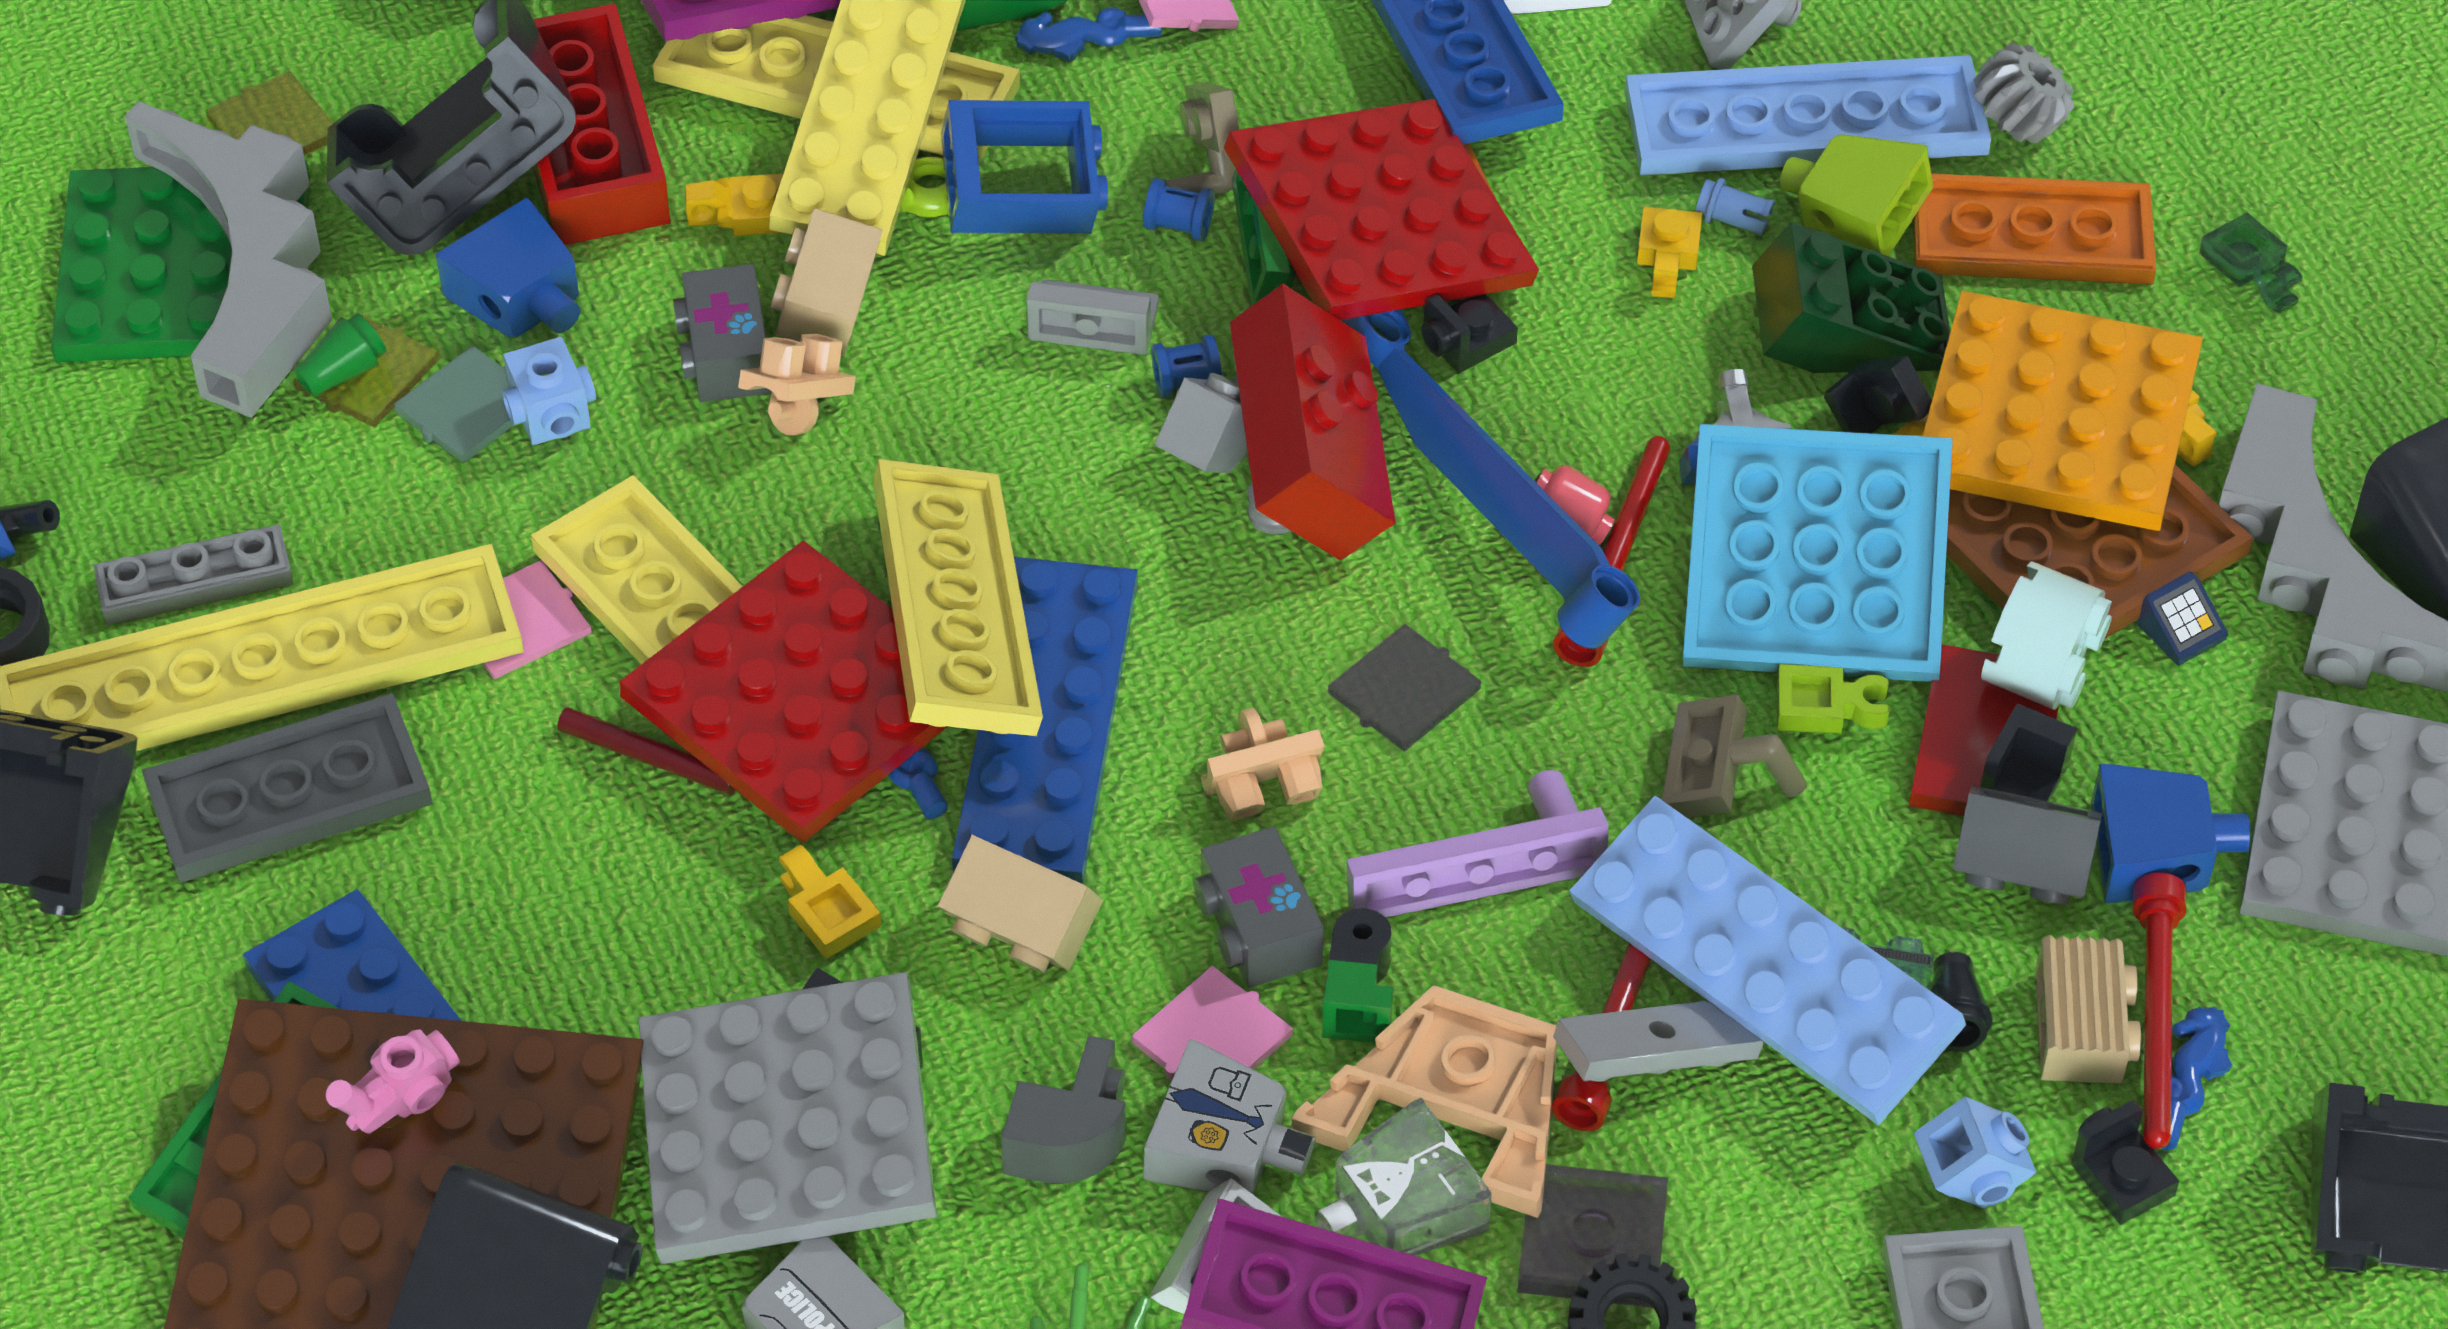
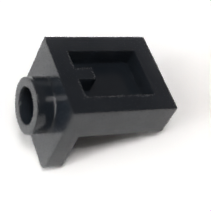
[1421,293,1518,374]
[1824,356,1932,434]
[2071,1100,2179,1225]

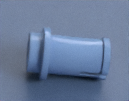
[1695,177,1775,237]

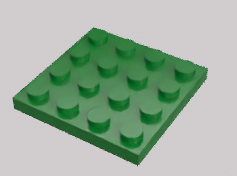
[52,160,310,362]

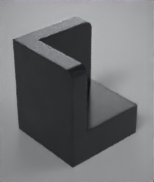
[1980,703,2077,801]

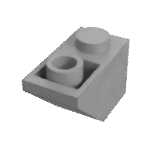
[1154,373,1248,473]

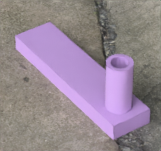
[1347,770,1608,918]

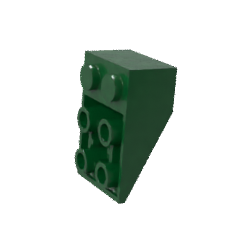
[1752,222,1950,373]

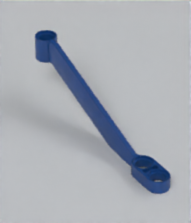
[1341,309,1640,649]

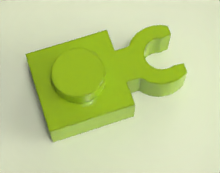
[1777,664,1889,734]

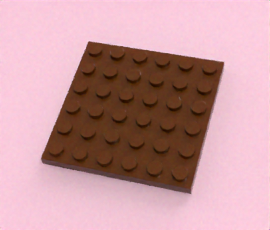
[164,999,644,1329]

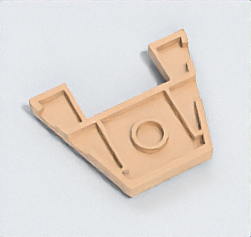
[1291,985,1558,1218]

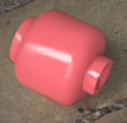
[1534,465,1615,546]

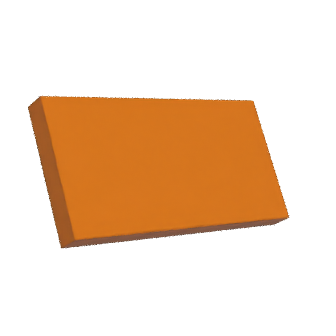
[1912,174,2156,284]

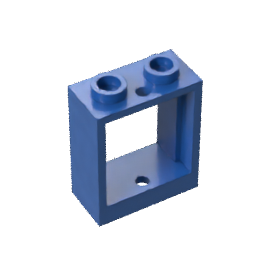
[941,100,1108,234]

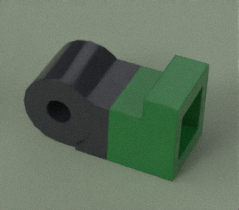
[1322,908,1393,1043]

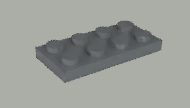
[142,693,433,883]

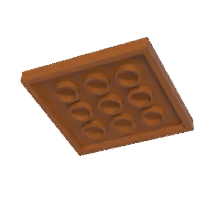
[1946,465,2253,649]

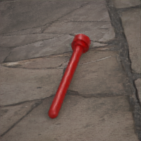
[1553,436,1670,667]
[2132,873,2186,1149]
[1552,943,1651,1131]

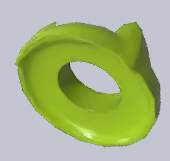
[901,156,949,217]

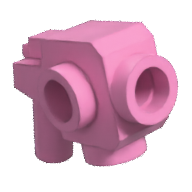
[326,1029,460,1134]

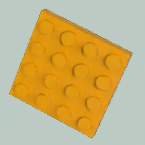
[1922,291,2203,531]

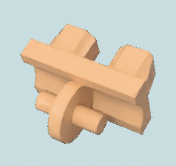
[738,334,856,436]
[1201,707,1325,822]

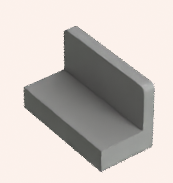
[1027,280,1159,355]

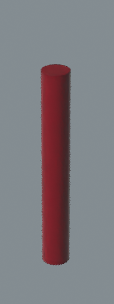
[557,707,735,795]

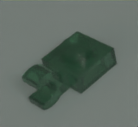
[2199,212,2303,313]

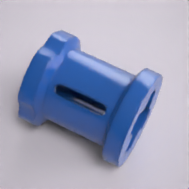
[1143,178,1215,242]
[1151,334,1222,398]

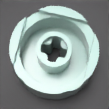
[1981,561,2112,710]

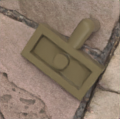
[1165,82,1239,194]
[1662,694,1806,818]

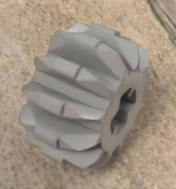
[1973,42,2075,144]

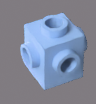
[502,336,596,446]
[1914,1096,2037,1209]

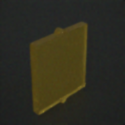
[205,71,333,158]
[293,313,439,428]

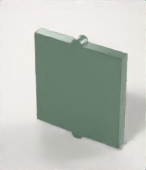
[394,346,514,464]

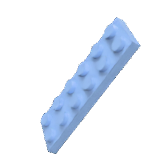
[1625,55,1991,175]
[1569,796,1966,1126]

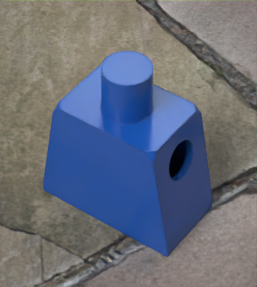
[436,198,580,337]
[2091,764,2250,903]

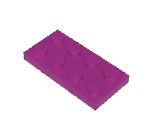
[1180,1198,1487,1329]

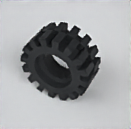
[1568,1253,1697,1329]

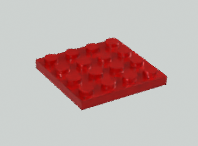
[1224,99,1539,320]
[620,540,948,843]

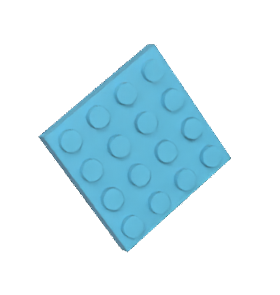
[1683,424,1952,682]

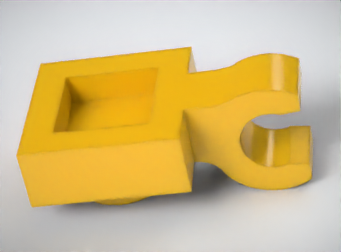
[1637,206,1703,299]
[779,845,881,959]

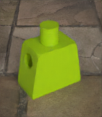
[1780,134,1933,256]

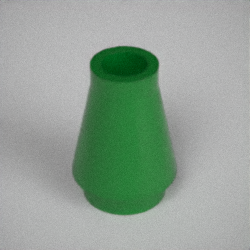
[292,313,387,398]

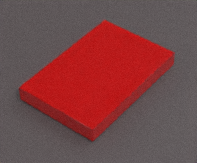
[1909,644,2059,816]

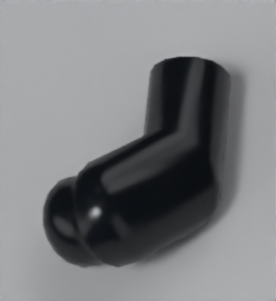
[0,500,60,541]

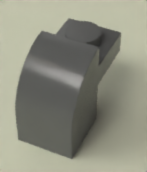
[1001,1036,1126,1184]

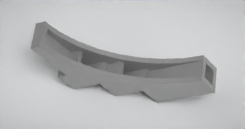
[125,101,332,418]
[2219,383,2448,693]

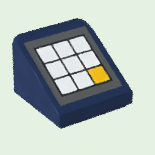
[2138,571,2228,666]

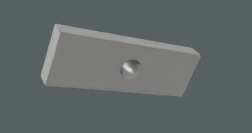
[93,524,294,625]
[1553,1000,1764,1081]

